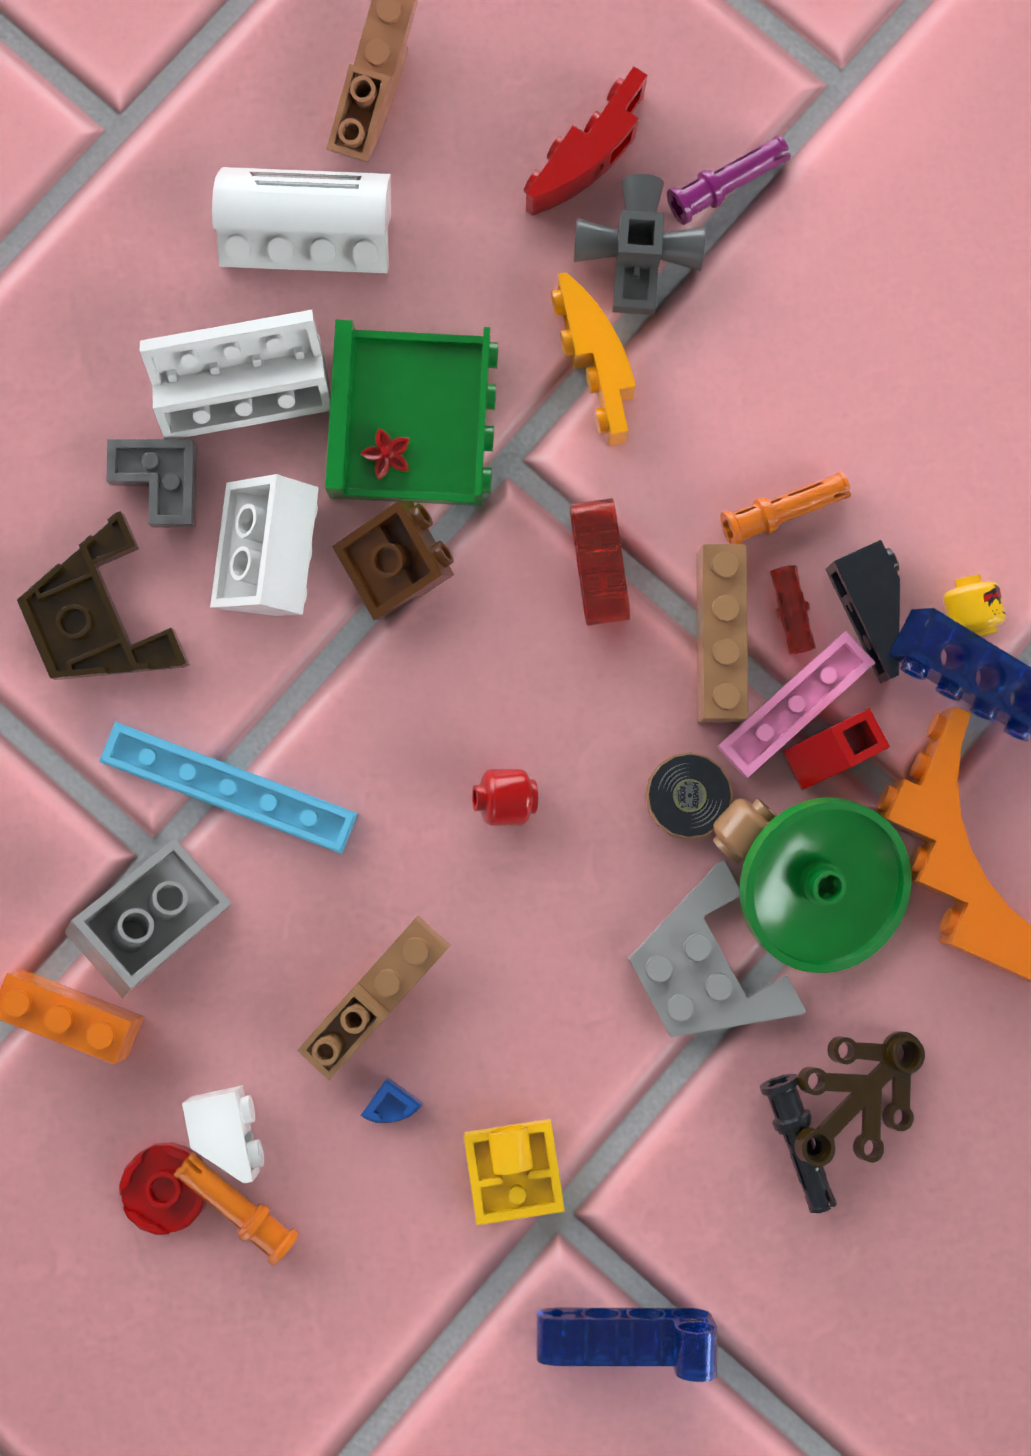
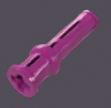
[667,135,790,225]

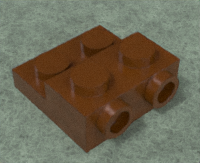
[332,500,454,620]

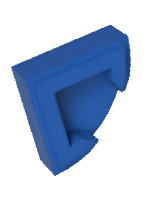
[360,1077,423,1123]

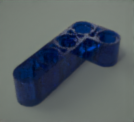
[536,1307,717,1382]

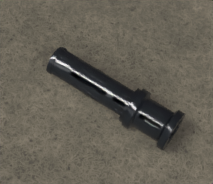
[760,1074,837,1213]

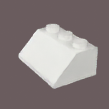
[210,474,319,616]

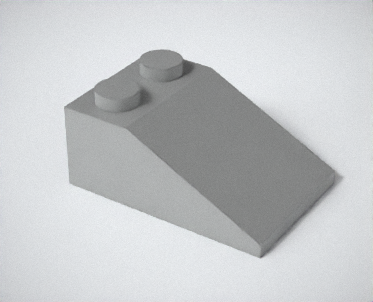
[64,838,232,999]

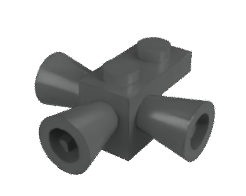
[574,174,705,315]

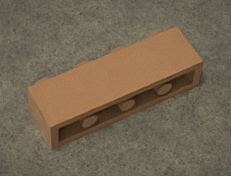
[696,544,748,723]

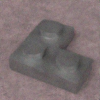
[106,439,197,527]

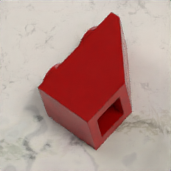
[782,708,890,790]

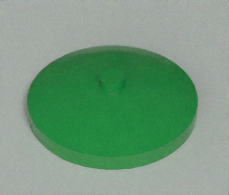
[739,797,912,973]

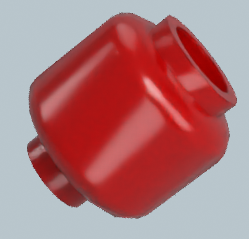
[472,769,538,826]

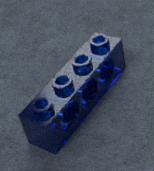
[888,608,1031,742]

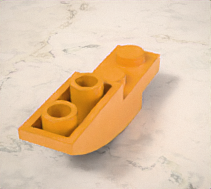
[551,272,636,446]

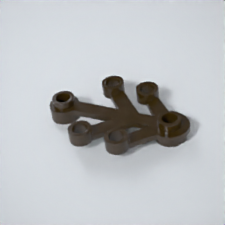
[794,1031,925,1167]

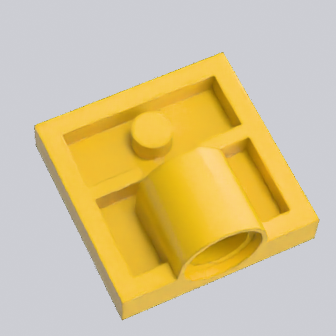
[463,1119,565,1225]

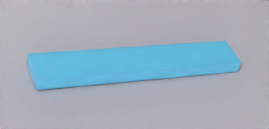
[99,722,358,854]

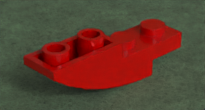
[524,66,648,216]

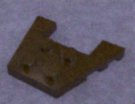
[17,511,190,680]

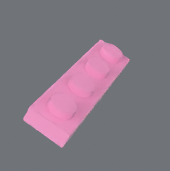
[716,631,875,779]

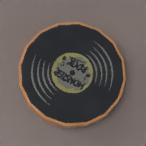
[645,752,733,839]

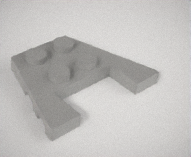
[628,860,807,1037]

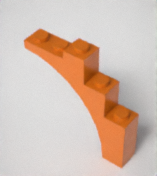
[877,706,1031,983]

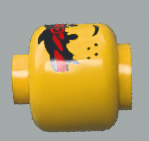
[943,574,1006,640]

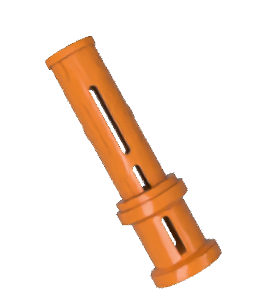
[720,472,851,544]
[173,1152,299,1266]

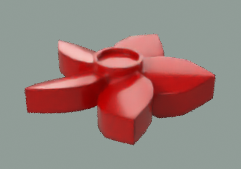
[360,428,410,480]

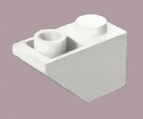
[182,1085,264,1183]

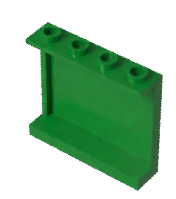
[325,319,498,506]

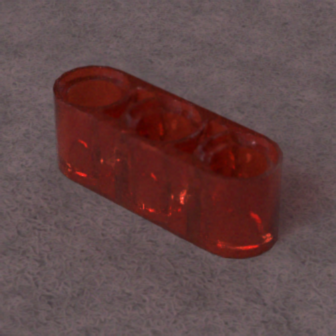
[570,498,630,626]

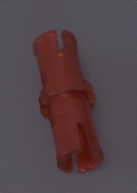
[770,565,816,655]

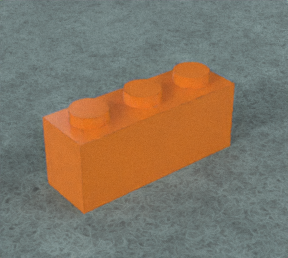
[0,970,144,1065]

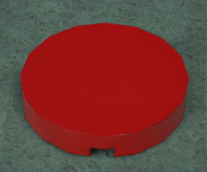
[119,1142,207,1235]

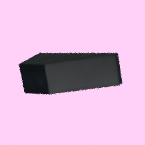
[825,540,900,684]

